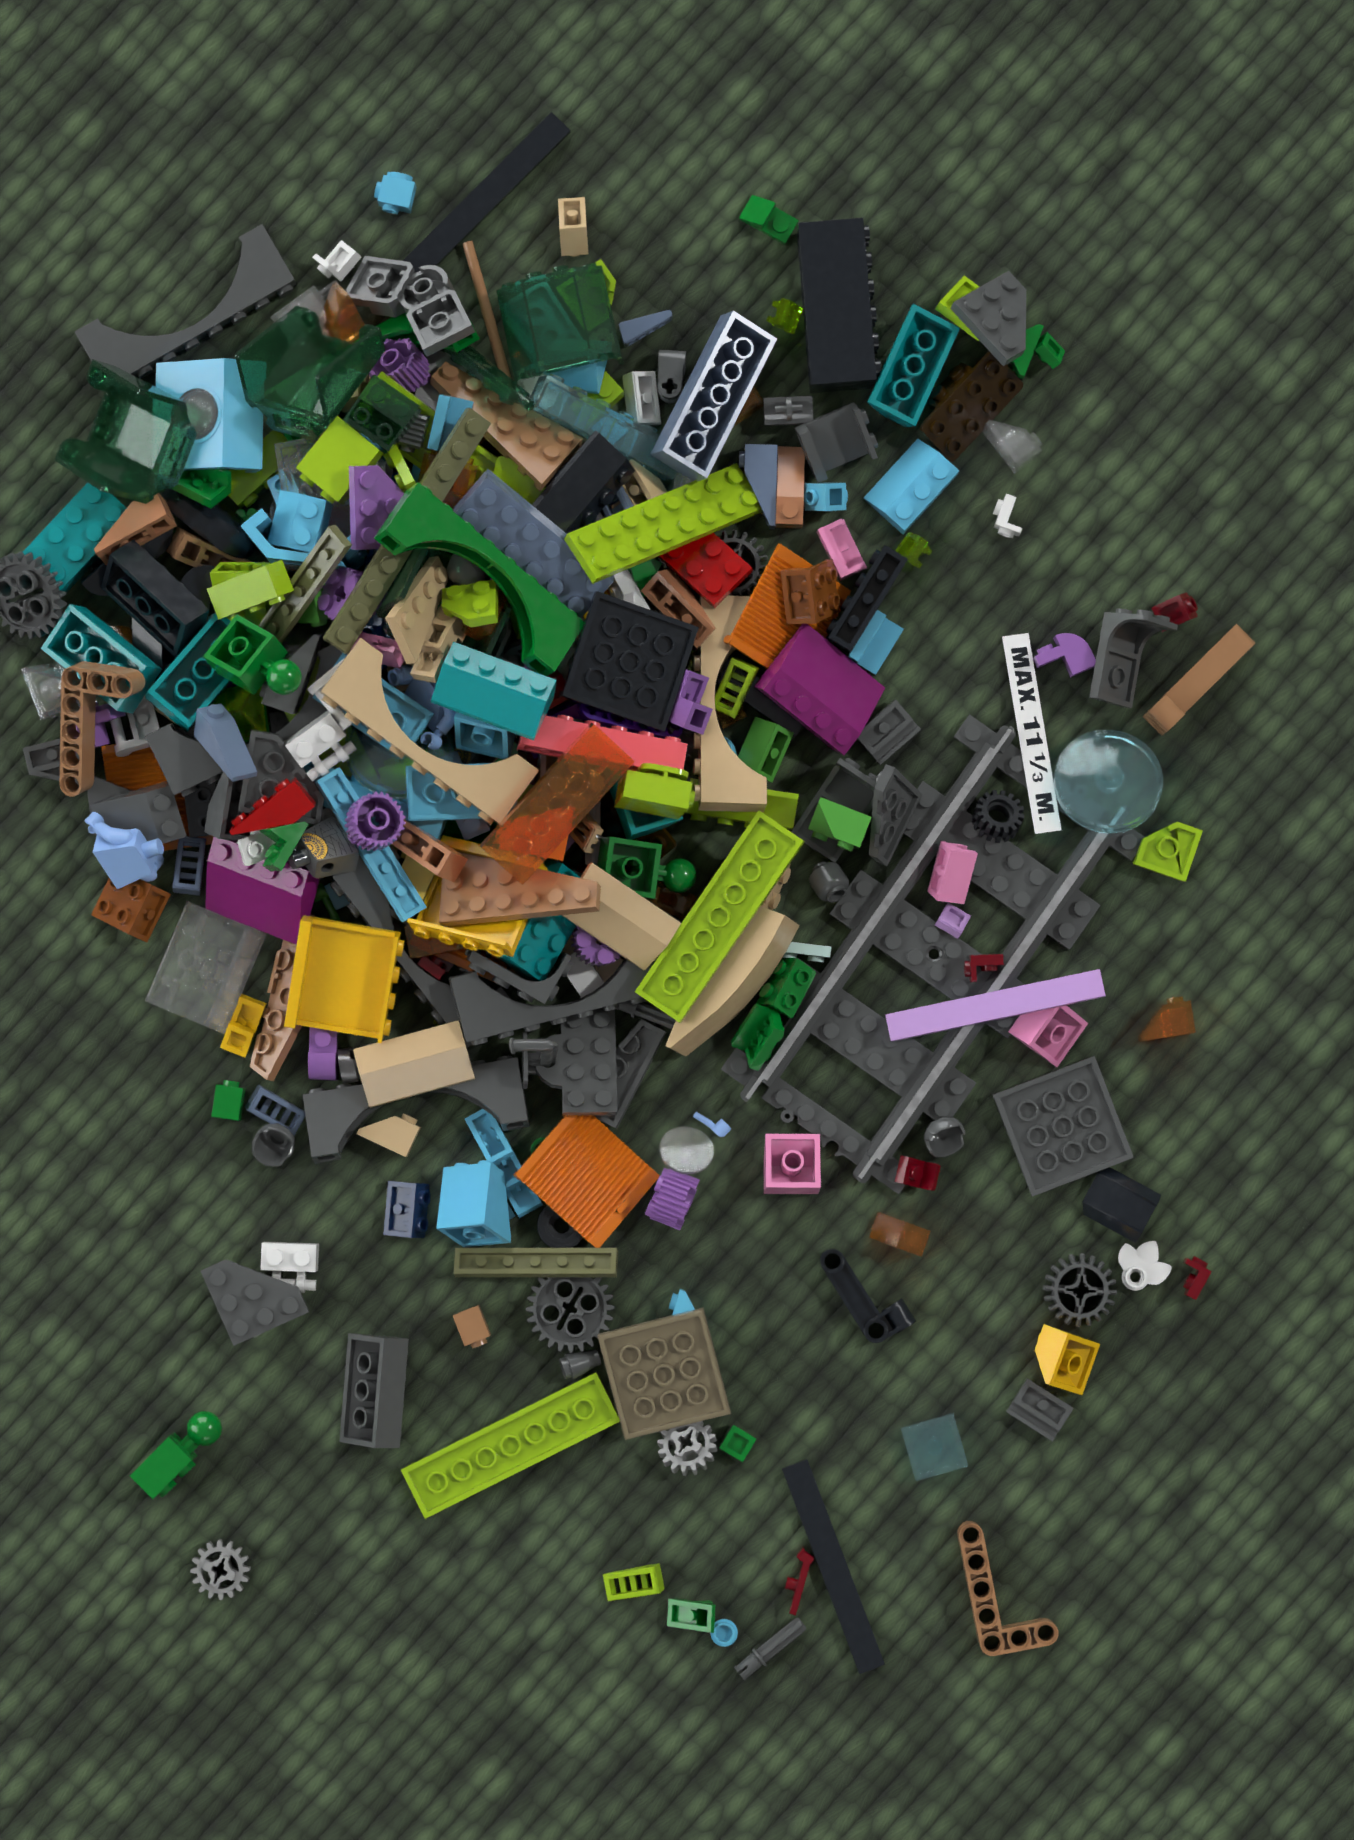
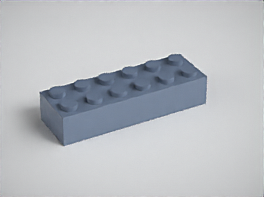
[650,311,777,481]
[453,469,614,619]

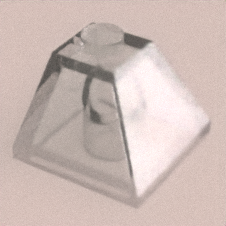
[982,420,1042,474]
[21,662,80,720]

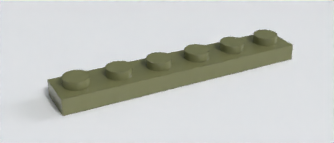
[258,525,352,644]
[454,1248,618,1277]

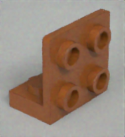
[781,559,840,624]
[91,878,171,942]

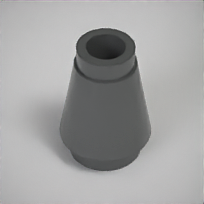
[559,1349,601,1380]

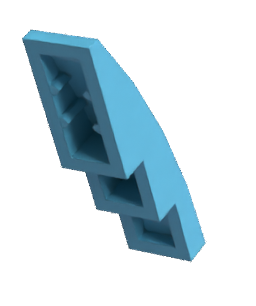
[465,1109,543,1218]

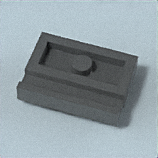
[857,699,921,765]
[1006,1378,1074,1442]

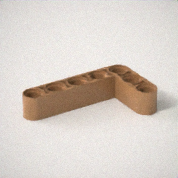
[1143,624,1255,736]
[59,661,145,797]
[957,1521,1058,1656]

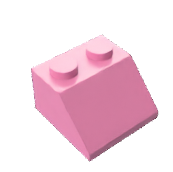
[1008,1005,1088,1067]
[764,1134,821,1194]

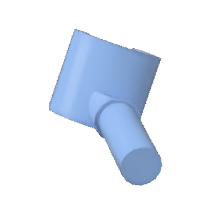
[693,1112,731,1137]

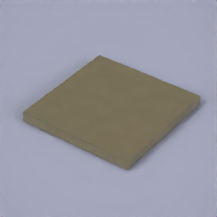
[597,1307,731,1440]

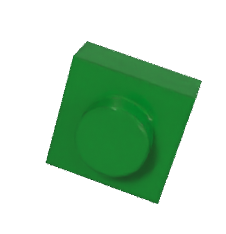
[1035,332,1065,369]
[719,1424,757,1462]

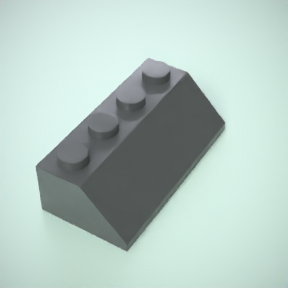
[339,1333,409,1448]

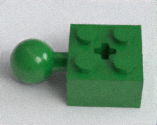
[203,614,302,695]
[597,837,697,899]
[130,1411,222,1499]

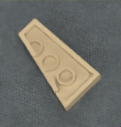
[385,556,449,664]

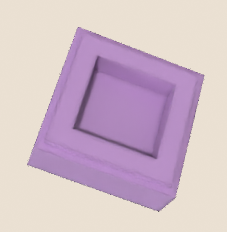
[935,903,971,939]

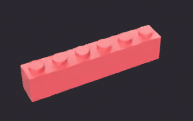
[517,714,688,771]

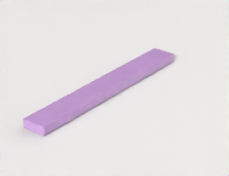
[885,969,1106,1042]

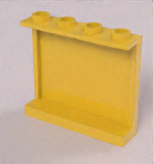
[407,835,548,957]
[284,915,405,1043]

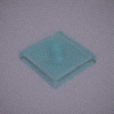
[901,1413,968,1481]

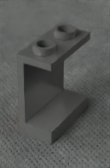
[794,402,879,483]

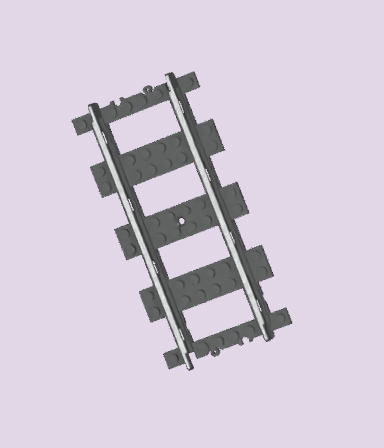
[721,715,1144,1194]

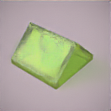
[211,686,267,741]

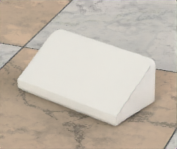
[623,371,661,428]

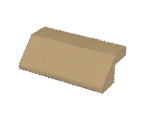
[562,863,681,971]
[353,1020,475,1108]

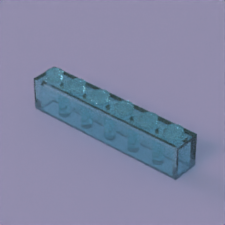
[526,374,677,481]

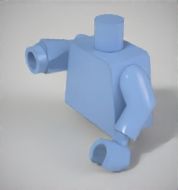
[387,665,456,750]
[84,812,164,889]

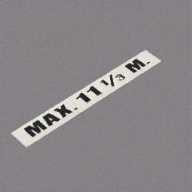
[1002,633,1061,834]

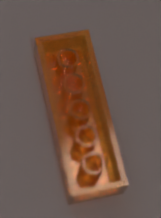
[479,723,635,885]

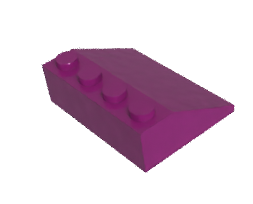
[754,624,885,755]
[205,837,320,945]

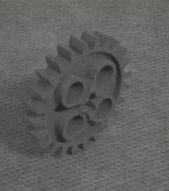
[0,551,67,639]
[526,1277,615,1353]

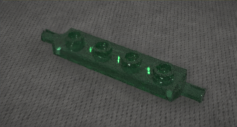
[443,345,535,411]

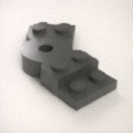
[342,256,475,357]

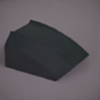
[1082,1167,1161,1243]

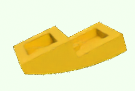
[220,994,267,1057]

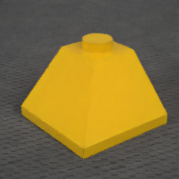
[1035,1324,1100,1395]

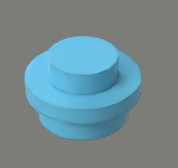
[710,1619,738,1647]

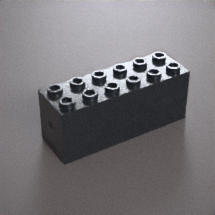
[797,218,881,393]

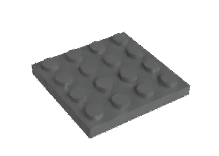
[993,1056,1134,1197]

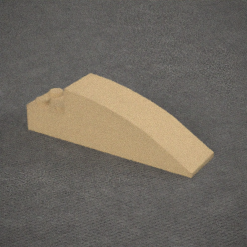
[666,864,800,1056]

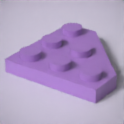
[349,465,404,550]

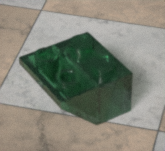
[343,375,422,452]

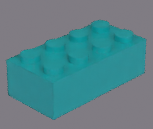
[23,477,127,593]
[41,604,162,714]
[145,613,231,733]
[497,857,580,981]

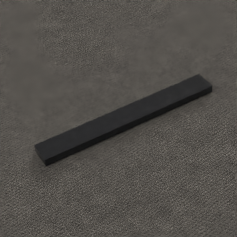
[403,112,571,272]
[782,1459,885,1674]

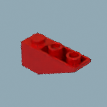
[229,777,316,835]

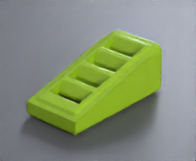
[714,657,759,718]
[603,1563,664,1601]

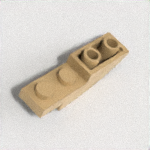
[410,604,469,683]

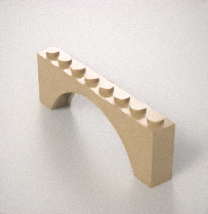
[693,595,767,812]
[320,638,539,825]

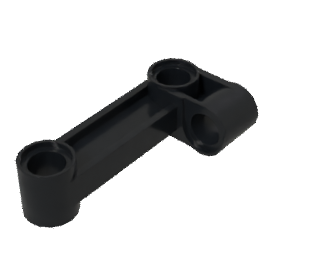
[820,1248,916,1343]

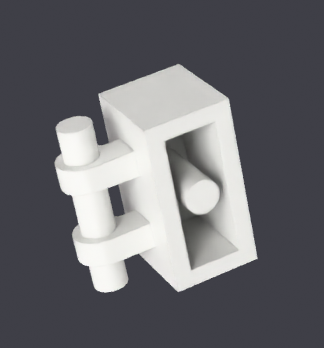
[284,710,357,781]
[261,1242,319,1293]

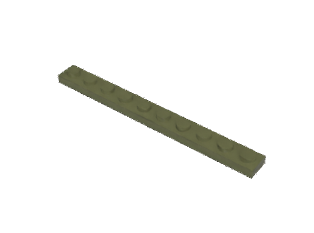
[323,408,491,654]

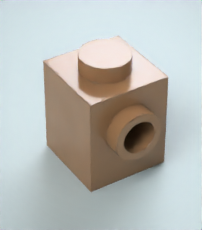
[453,1305,491,1349]

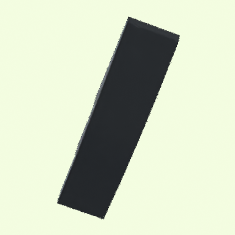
[716,658,803,737]

